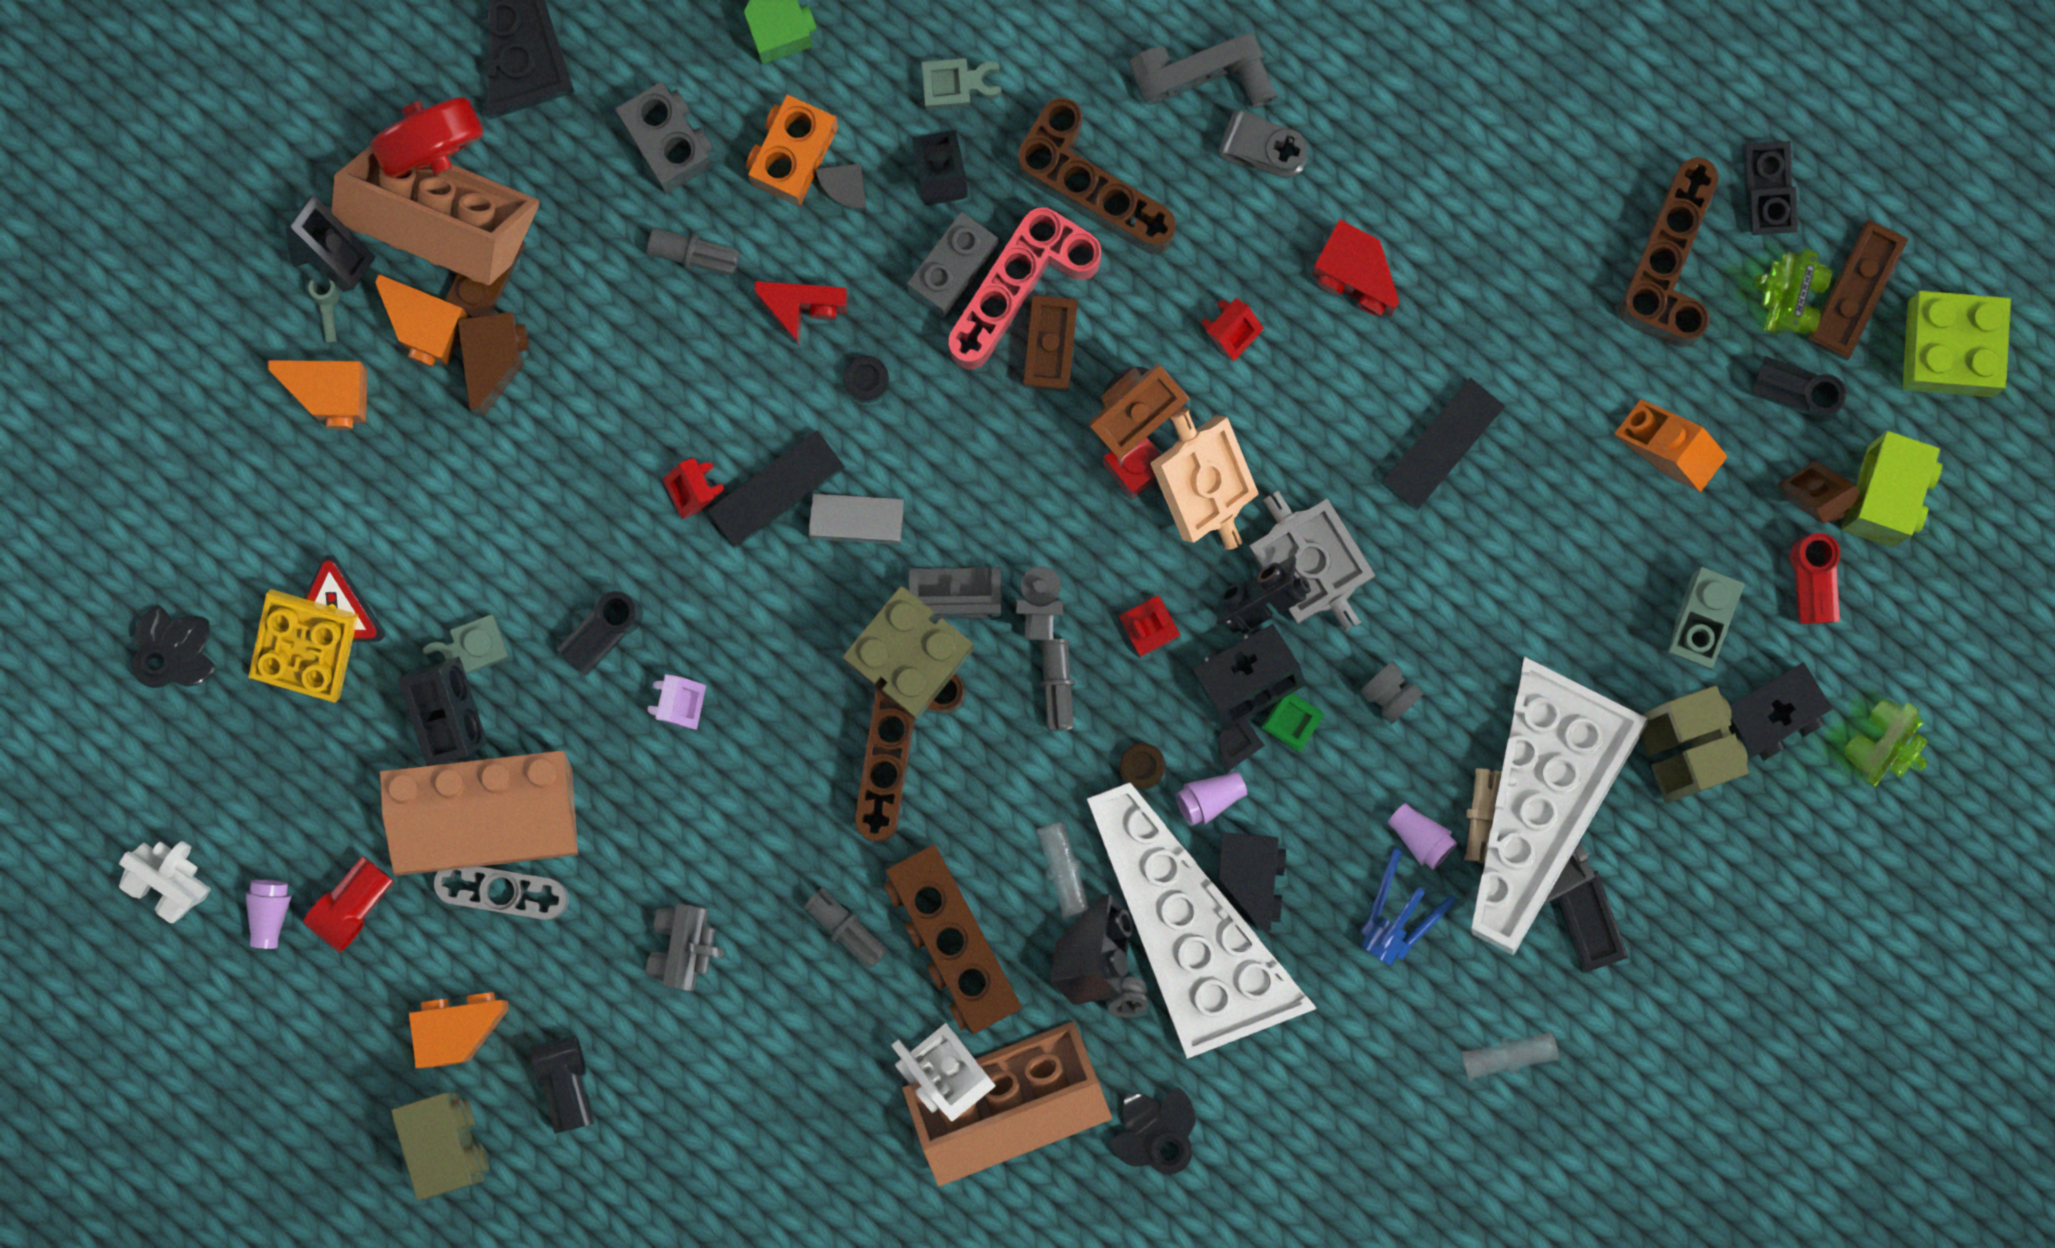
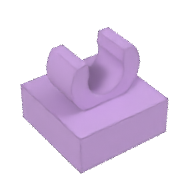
[647,675,706,730]

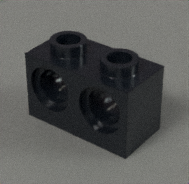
[398,656,488,766]

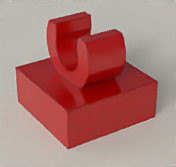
[1201,298,1264,362]
[662,457,724,519]
[1118,595,1180,658]

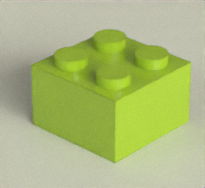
[1902,291,2011,398]
[1841,431,1942,548]

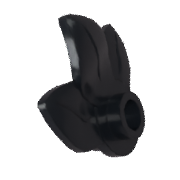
[132,606,216,688]
[1110,1087,1196,1174]

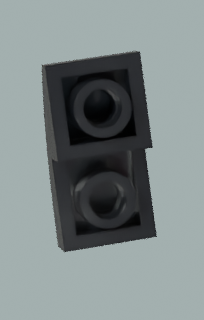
[1742,141,1798,235]

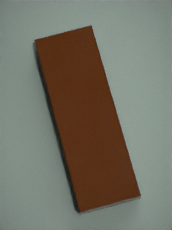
[1806,219,1909,361]

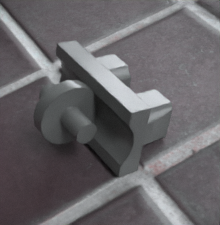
[1016,566,1063,640]
[646,903,725,991]

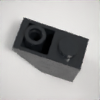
[1217,832,1286,931]
[1050,893,1133,1005]

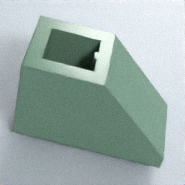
[1668,567,1745,670]

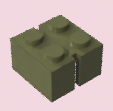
[842,585,975,721]
[1640,685,1750,804]
[391,1092,489,1201]

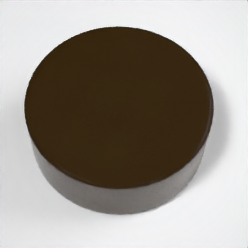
[1119,743,1166,790]

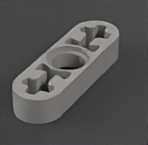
[434,866,569,920]

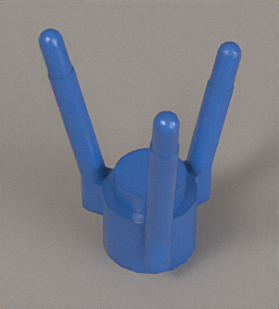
[1360,848,1456,966]

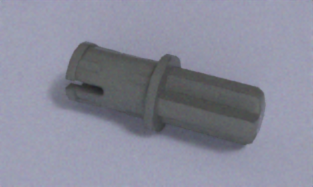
[647,227,739,276]
[1039,639,1075,731]
[804,888,886,968]

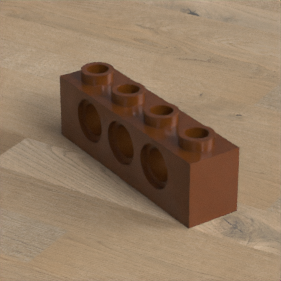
[883,844,1023,1035]

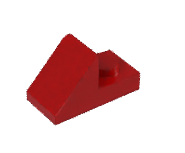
[755,281,849,346]

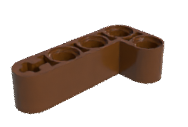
[1018,98,1176,254]
[1620,157,1719,347]
[855,674,965,843]

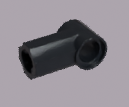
[1751,356,1847,423]
[557,591,643,676]
[530,1035,594,1134]

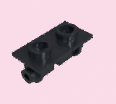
[1216,555,1311,633]

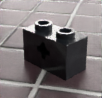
[1193,624,1306,730]
[1728,662,1833,761]

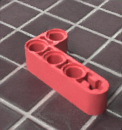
[949,208,1101,369]

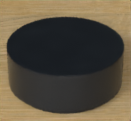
[843,356,889,403]

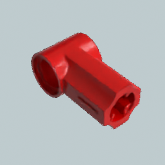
[1789,533,1841,624]
[303,856,395,953]

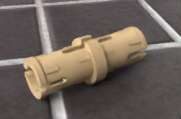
[1464,769,1502,863]

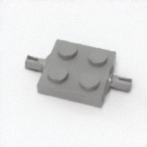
[1249,491,1375,632]

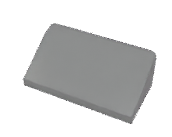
[809,494,904,545]

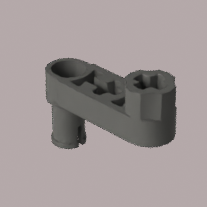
[1128,33,1278,109]

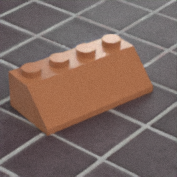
[331,145,539,285]
[380,751,578,876]
[902,1021,1112,1187]

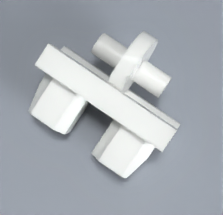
[119,841,211,923]

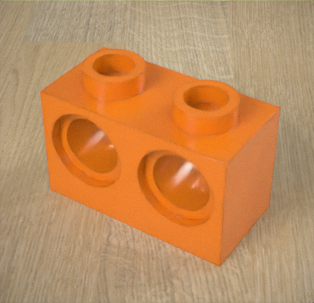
[745,94,839,207]

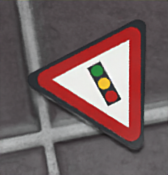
[304,554,385,642]

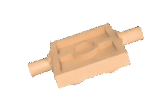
[1150,408,1259,550]

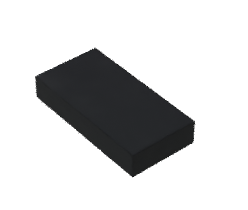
[1556,870,1629,973]

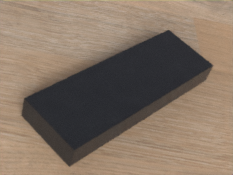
[1382,377,1505,511]
[707,430,845,549]

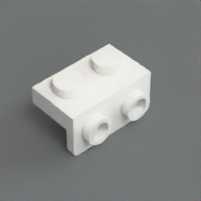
[891,1023,995,1122]

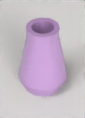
[1175,770,1247,826]
[1388,803,1457,870]
[245,880,292,949]

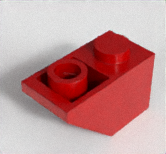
[1311,219,1399,317]

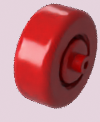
[371,97,484,179]

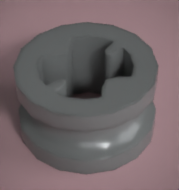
[1107,977,1148,1018]

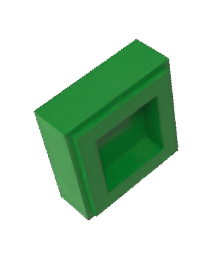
[1261,693,1325,753]

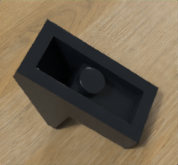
[912,129,968,205]
[286,195,376,292]

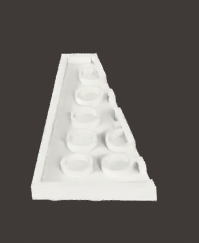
[1472,657,1647,955]
[1087,783,1317,1059]

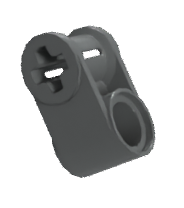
[1217,110,1307,178]

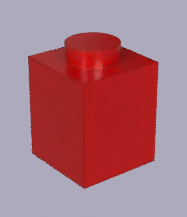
[1103,437,1161,500]

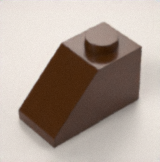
[458,312,530,416]

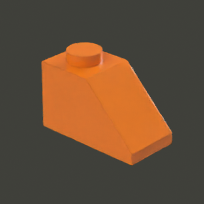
[375,274,469,367]
[268,360,368,430]

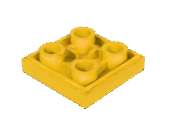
[248,589,359,703]

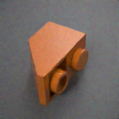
[1614,399,1728,492]
[409,992,509,1069]

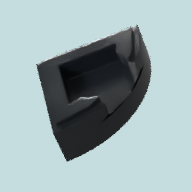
[1218,720,1265,773]

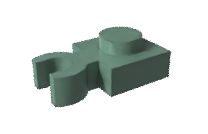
[922,58,1001,110]
[422,614,510,674]

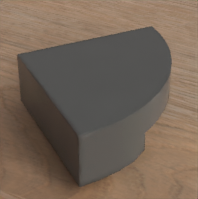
[816,163,867,211]

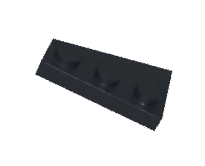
[487,0,575,120]

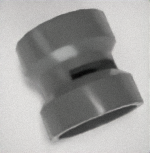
[1360,660,1425,725]

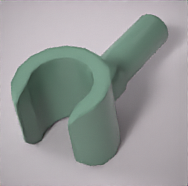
[308,279,340,343]

